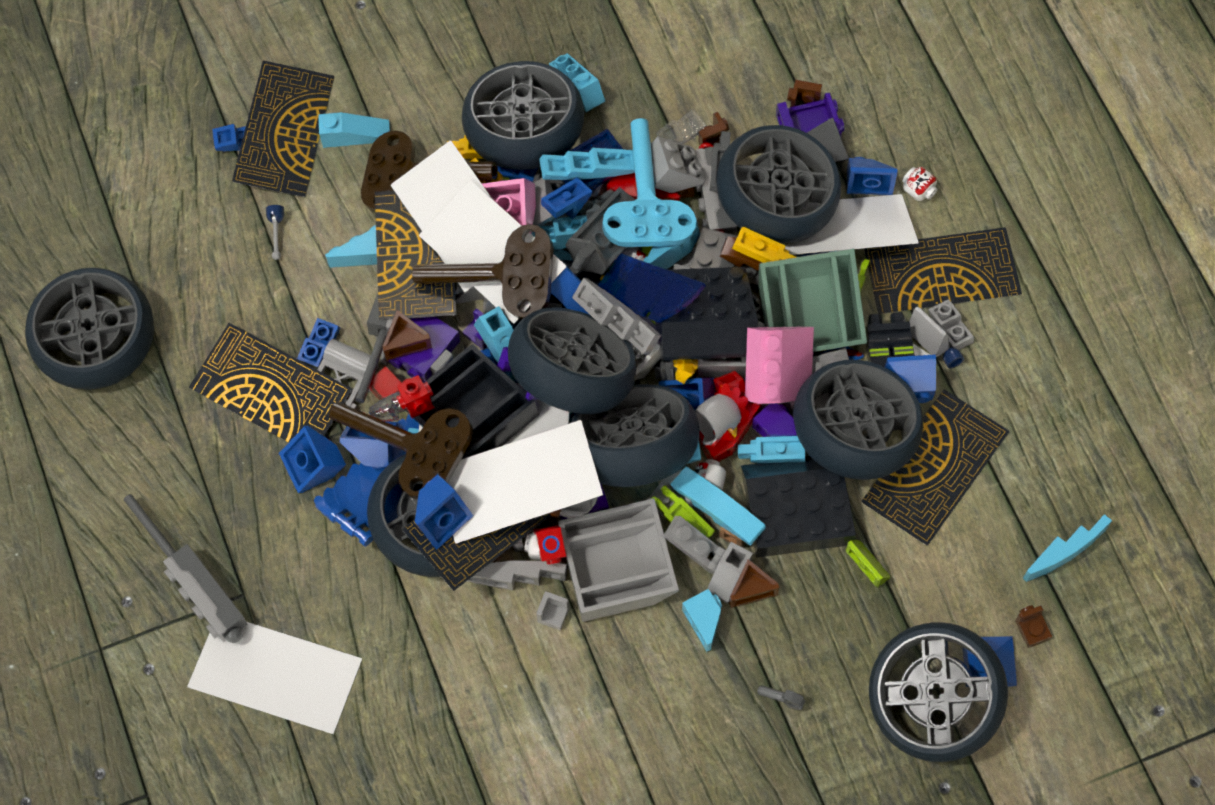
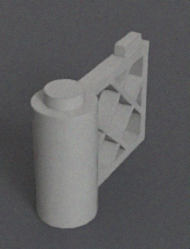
[317,339,378,409]

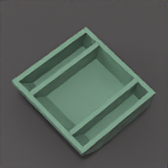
[759,248,867,352]

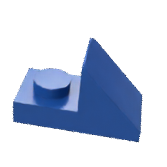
[541,177,592,219]

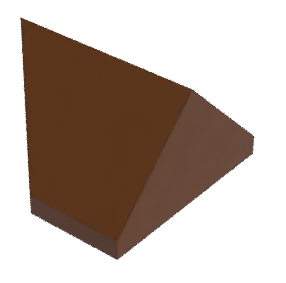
[382,310,432,361]
[729,559,780,608]

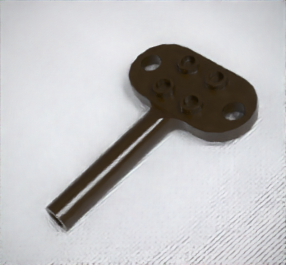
[361,130,498,213]
[412,224,554,319]
[329,402,473,500]

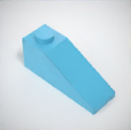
[318,112,390,148]

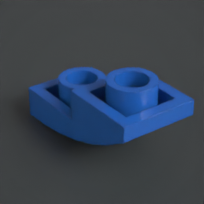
[297,318,340,367]

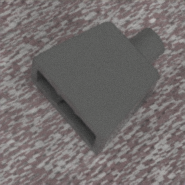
[807,118,849,164]

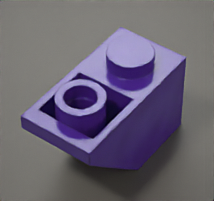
[752,403,797,437]

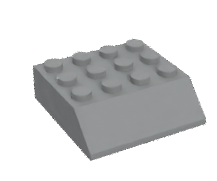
[558,498,679,622]

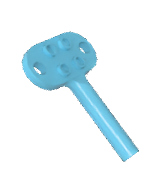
[602,118,696,247]

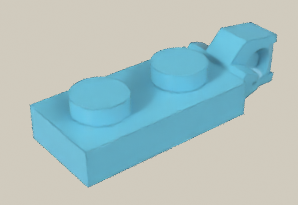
[738,436,805,463]

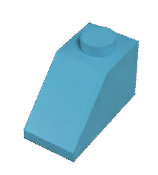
[682,589,722,652]

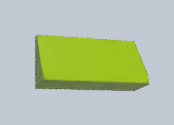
[846,540,891,588]

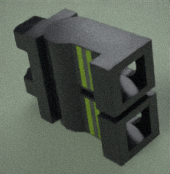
[865,312,915,367]

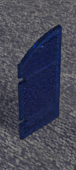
[598,253,706,323]

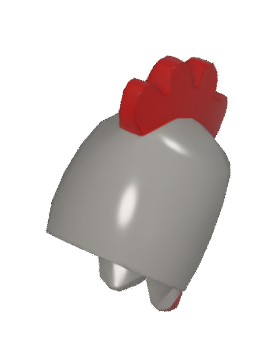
[695,383,750,447]

